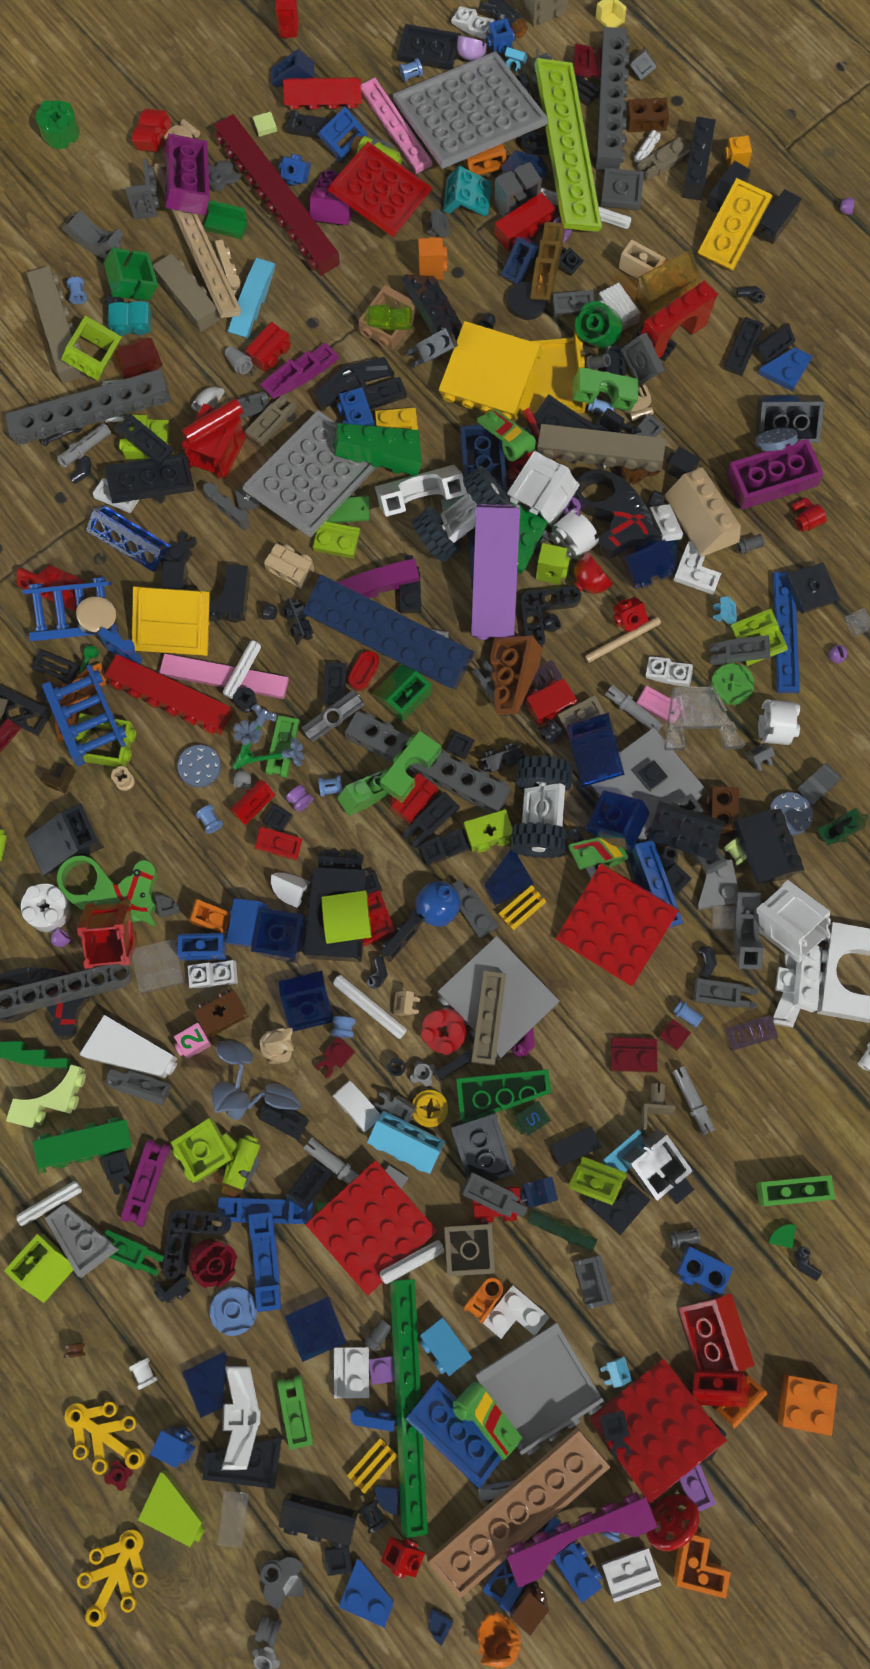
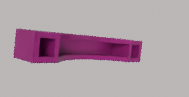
[505,1492,658,1588]

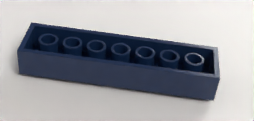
[460,425,508,589]
[302,574,475,690]

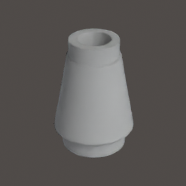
[224,346,253,374]

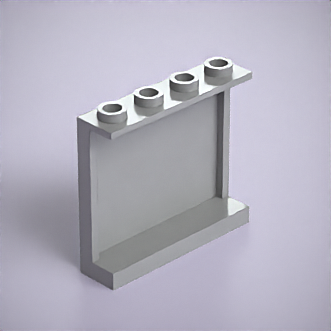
[584,728,704,844]
[438,936,560,1060]
[475,1322,604,1455]

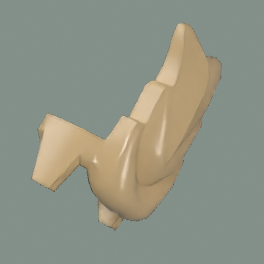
[259,1028,294,1064]

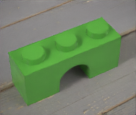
[573,367,638,411]
[380,731,441,803]

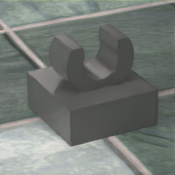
[426,209,449,238]
[744,743,775,771]

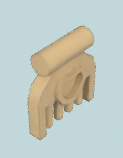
[164,119,200,142]
[624,384,654,421]

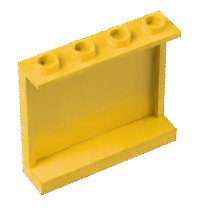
[439,321,543,421]
[512,330,589,418]

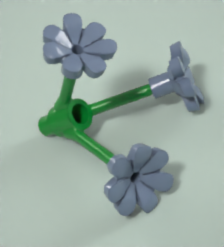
[232,704,304,770]

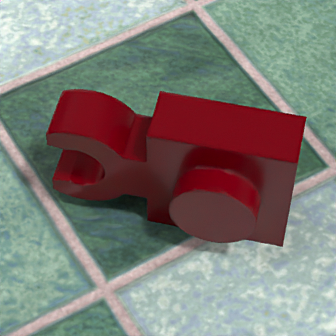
[316,1037,355,1079]

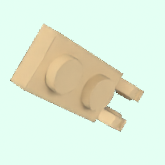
[215,239,241,298]

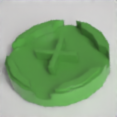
[711,663,754,705]

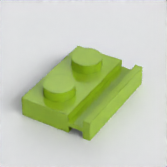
[313,522,361,559]
[569,1157,626,1205]

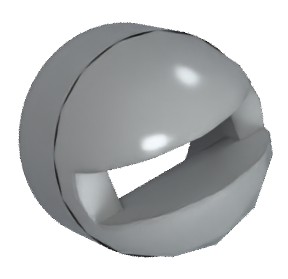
[234,770,251,788]

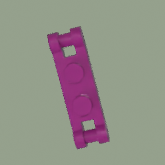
[121,1139,171,1227]

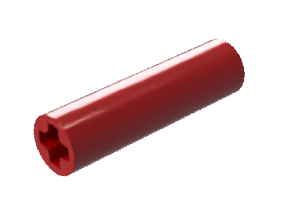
[181,398,244,445]

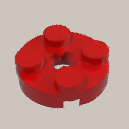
[421,1008,468,1055]

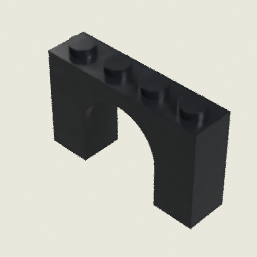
[706,160,802,245]
[161,561,250,623]
[302,868,371,962]

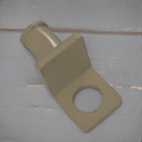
[641,1083,675,1135]

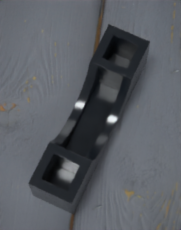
[682,117,716,201]

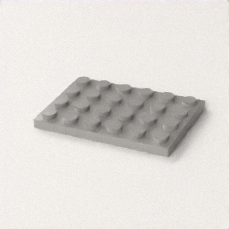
[243,411,376,538]

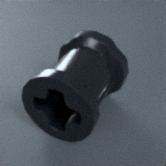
[357,1499,388,1534]

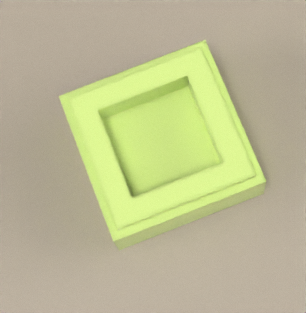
[253,112,277,137]

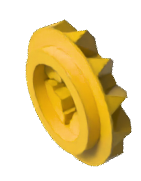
[412,1090,448,1127]

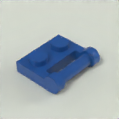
[317,107,368,162]
[98,627,142,665]
[350,1405,396,1432]

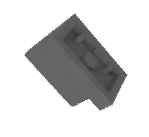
[126,158,160,220]

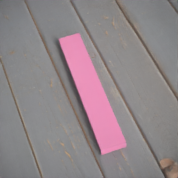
[362,78,433,174]
[159,654,289,699]

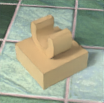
[393,991,420,1016]

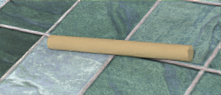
[584,617,661,663]

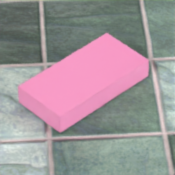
[636,686,684,726]

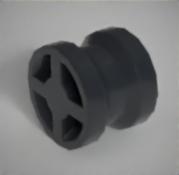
[234,687,257,713]
[537,719,564,746]

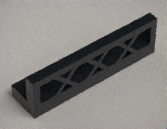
[0,686,51,736]

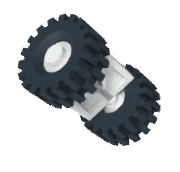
[412,466,512,562]
[511,756,573,859]

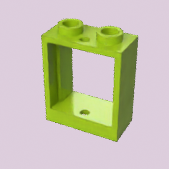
[61,315,122,381]
[75,713,136,767]

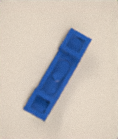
[217,1198,313,1224]
[248,1212,281,1312]

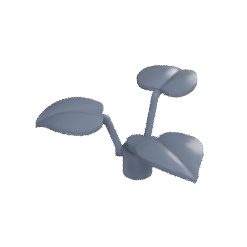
[212,1040,301,1120]

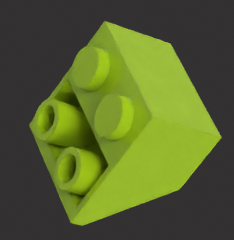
[4,1234,74,1303]

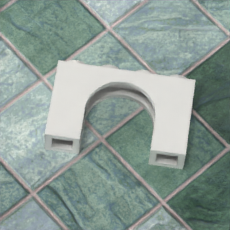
[375,465,467,517]
[817,922,870,1023]

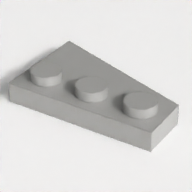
[45,1204,119,1278]

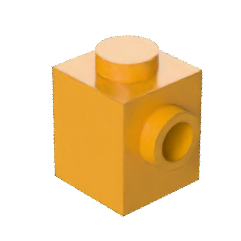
[724,135,752,168]

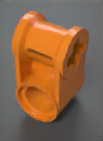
[462,1277,503,1324]

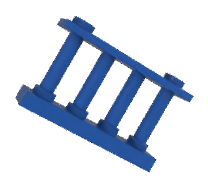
[23,577,119,641]
[42,664,127,767]

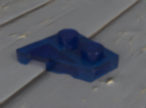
[484,849,534,906]

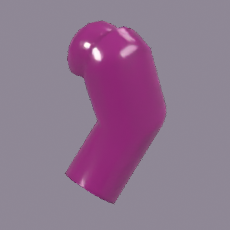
[512,1028,535,1058]

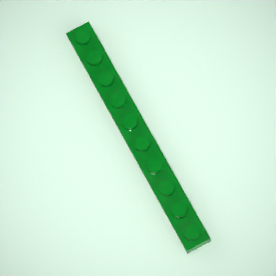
[390,1279,428,1538]

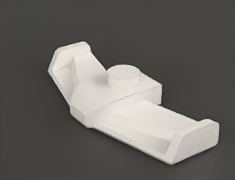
[770,952,800,1028]
[221,1366,261,1470]

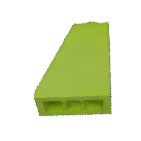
[138,1469,206,1547]

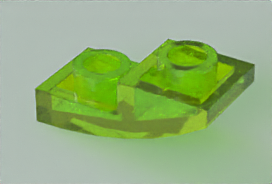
[368,304,412,330]

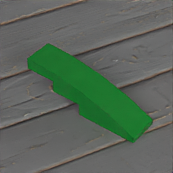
[0,1041,72,1070]

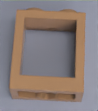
[358,285,419,351]

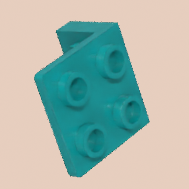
[443,165,492,217]

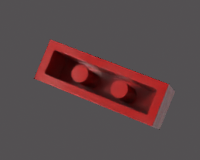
[494,192,556,252]

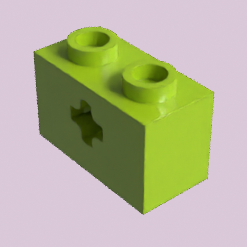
[536,543,570,585]
[464,809,512,853]

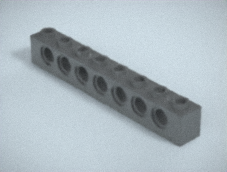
[596,27,630,170]
[5,369,172,445]
[345,711,511,813]

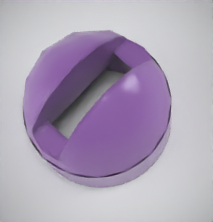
[840,198,855,215]
[829,645,847,664]
[51,928,71,947]

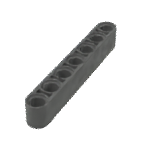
[0,964,132,1018]

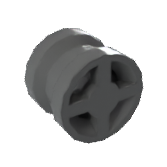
[255,1614,282,1647]

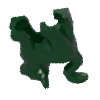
[817,808,868,845]

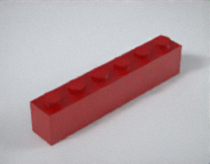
[104,654,233,736]

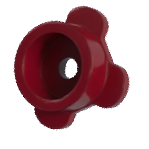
[104,1460,133,1491]

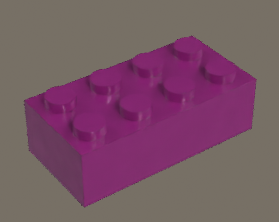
[164,133,210,215]
[726,439,824,510]

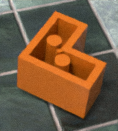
[672,1532,731,1599]

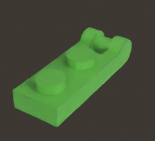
[266,716,300,778]
[277,1374,314,1450]

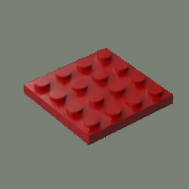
[328,141,432,238]
[556,863,679,986]
[305,1160,438,1296]
[588,1359,727,1504]

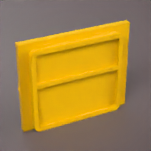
[132,586,210,656]

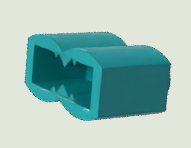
[108,301,151,336]

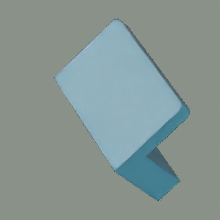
[601,1129,644,1172]

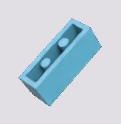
[367,1110,445,1174]

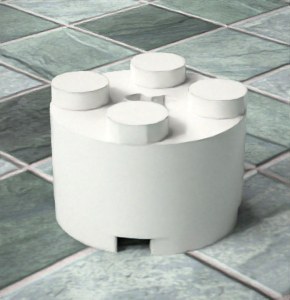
[549,510,599,560]
[758,699,800,745]
[21,884,72,933]

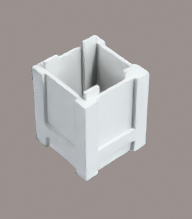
[507,451,580,528]
[757,880,831,963]

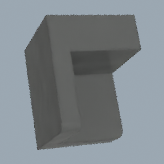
[630,47,657,80]

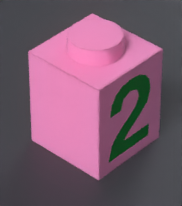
[174,1023,212,1059]

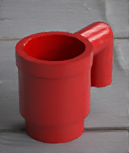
[791,498,827,532]

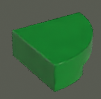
[768,1224,796,1249]

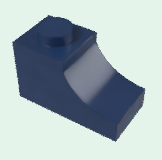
[271,49,314,88]
[501,150,549,178]
[501,237,540,284]
[520,1177,558,1208]

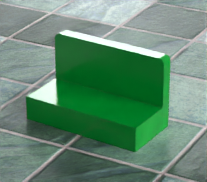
[204,200,248,240]

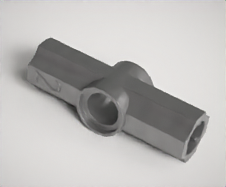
[302,689,365,742]

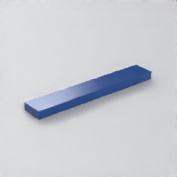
[772,572,800,693]

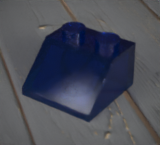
[625,539,675,589]
[586,790,650,851]
[251,907,305,963]
[278,971,333,1032]

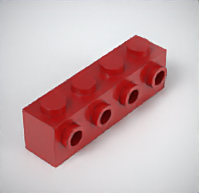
[283,77,362,109]

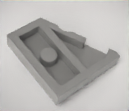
[697,860,738,910]

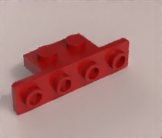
[17,565,89,612]

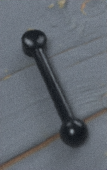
[41,428,81,446]

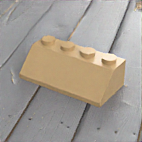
[664,467,741,557]

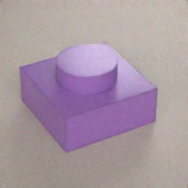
[369,1356,395,1385]

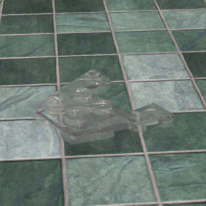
[664,687,745,751]

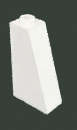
[79,1015,177,1078]

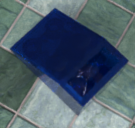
[567,712,625,788]

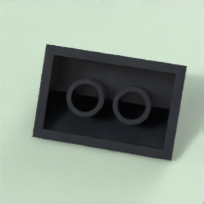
[756,395,825,443]
[734,809,804,884]
[278,1492,358,1548]

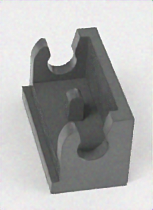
[551,290,594,317]
[574,1255,614,1309]

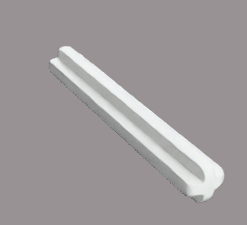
[333,975,407,1039]

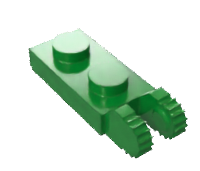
[103,1229,164,1276]

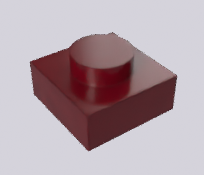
[658,1019,691,1051]

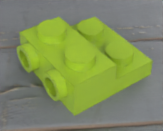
[119,415,170,460]
[171,1118,234,1183]

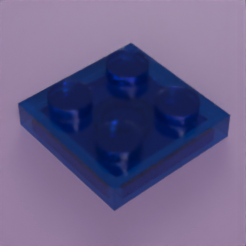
[284,1297,347,1362]

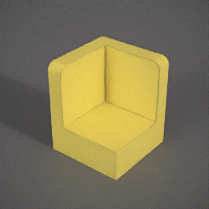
[596,0,626,27]

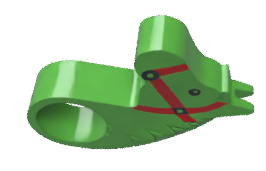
[57,856,158,927]

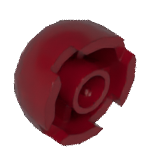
[189,1238,238,1288]

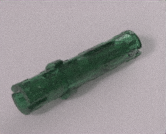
[527,1209,598,1253]

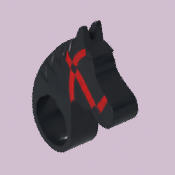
[576,469,662,558]
[0,967,98,1040]

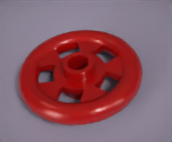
[646,1494,700,1551]

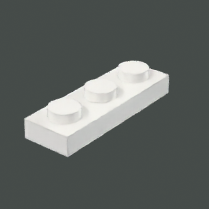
[793,946,822,1012]

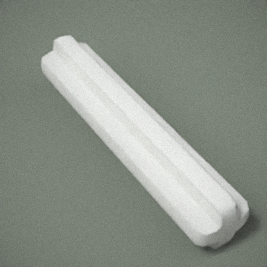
[223,640,261,699]
[16,1181,82,1226]
[380,1240,445,1284]

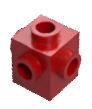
[612,596,649,632]
[380,1537,425,1578]

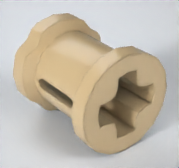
[111,766,135,791]

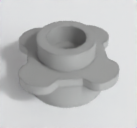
[410,1061,436,1087]
[253,1645,280,1669]

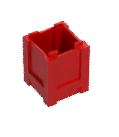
[182,403,246,479]
[77,900,137,969]

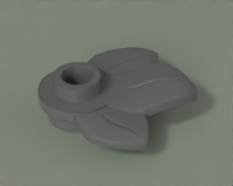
[208,160,241,191]
[260,1557,304,1609]

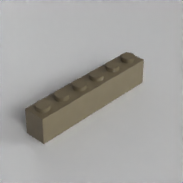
[26,266,86,383]
[538,424,666,472]

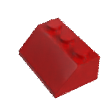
[678,1293,755,1373]

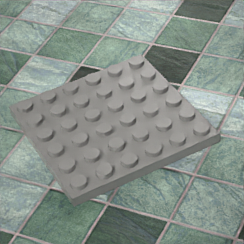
[393,51,548,169]

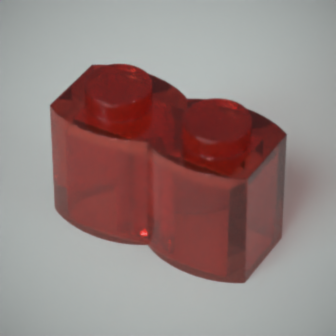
[114,338,163,379]

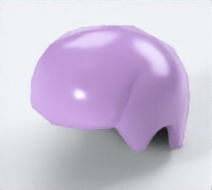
[457,36,486,61]

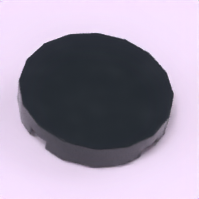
[508,281,547,320]

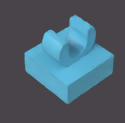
[505,47,528,72]
[713,596,737,625]
[601,1356,632,1388]

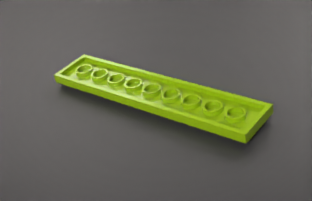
[534,58,602,232]

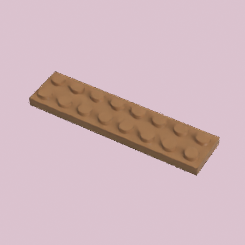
[427,1427,610,1599]

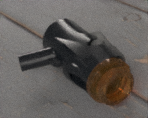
[479,0,528,39]

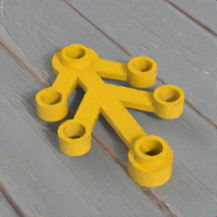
[65,1401,146,1475]
[77,1529,149,1627]

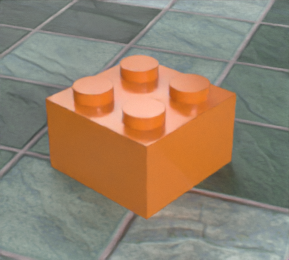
[777,1373,838,1436]

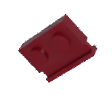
[573,43,602,79]
[611,1037,658,1073]

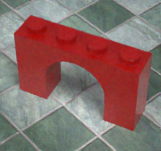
[641,280,718,358]

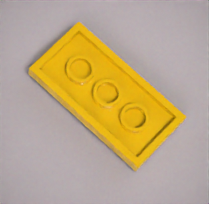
[698,178,772,272]

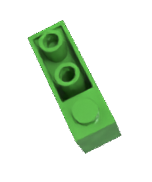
[337,766,392,816]

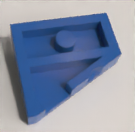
[758,347,813,392]
[339,1558,394,1628]

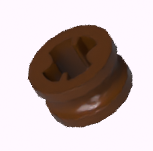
[63,1343,86,1358]

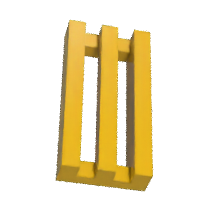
[498,885,546,931]
[347,1437,398,1494]

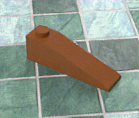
[490,636,543,715]

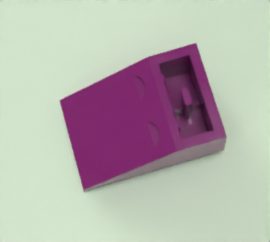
[310,170,354,225]

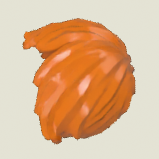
[477,1611,521,1669]

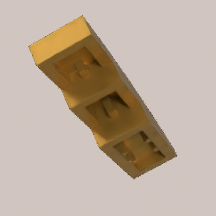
[530,222,565,301]

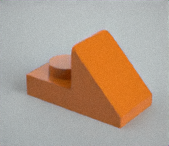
[188,899,231,935]

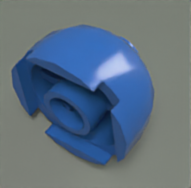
[414,881,461,926]

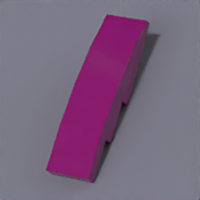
[260,342,339,399]
[338,558,419,598]

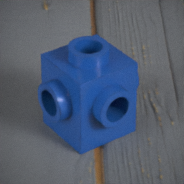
[486,18,515,54]
[279,153,311,185]

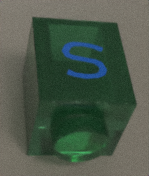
[513,1101,551,1137]

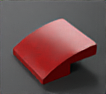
[363,890,396,947]

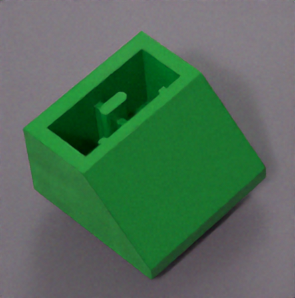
[372,664,432,723]

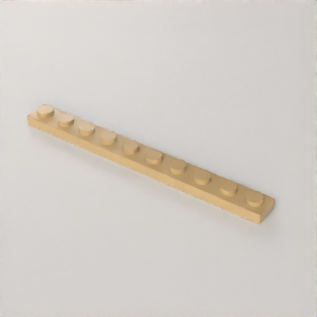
[154,163,241,318]

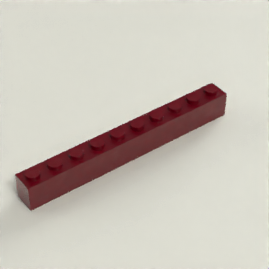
[214,114,340,276]

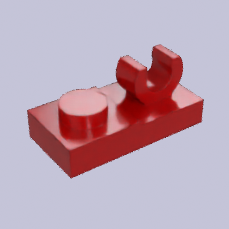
[230,779,276,825]
[254,827,303,861]

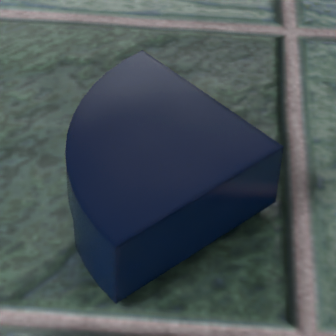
[375,1485,400,1515]
[429,1607,454,1646]

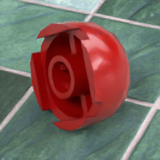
[574,552,613,594]

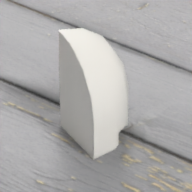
[191,387,225,412]
[271,873,310,908]

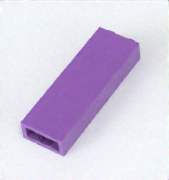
[471,504,520,640]

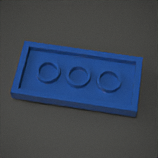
[406,1380,501,1488]

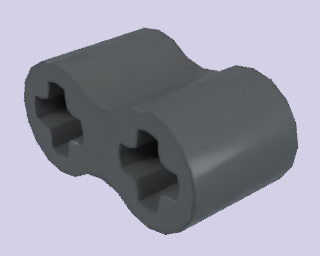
[797,762,842,805]

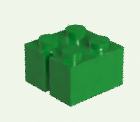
[104,248,158,301]

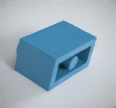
[419,1317,472,1376]

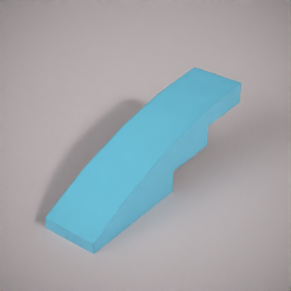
[228,258,276,339]

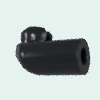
[736,286,766,304]
[69,455,92,484]
[698,945,717,980]
[367,956,388,989]
[794,1246,822,1281]

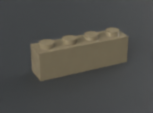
[153,253,220,333]

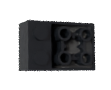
[26,803,104,876]

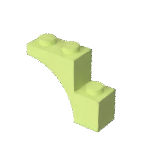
[6,1065,86,1130]

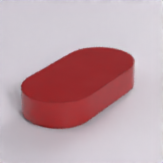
[348,651,379,691]

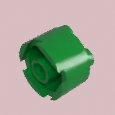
[36,100,80,149]
[575,301,622,348]

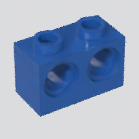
[675,1246,733,1297]

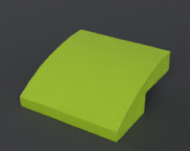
[731,609,788,666]
[322,891,371,944]

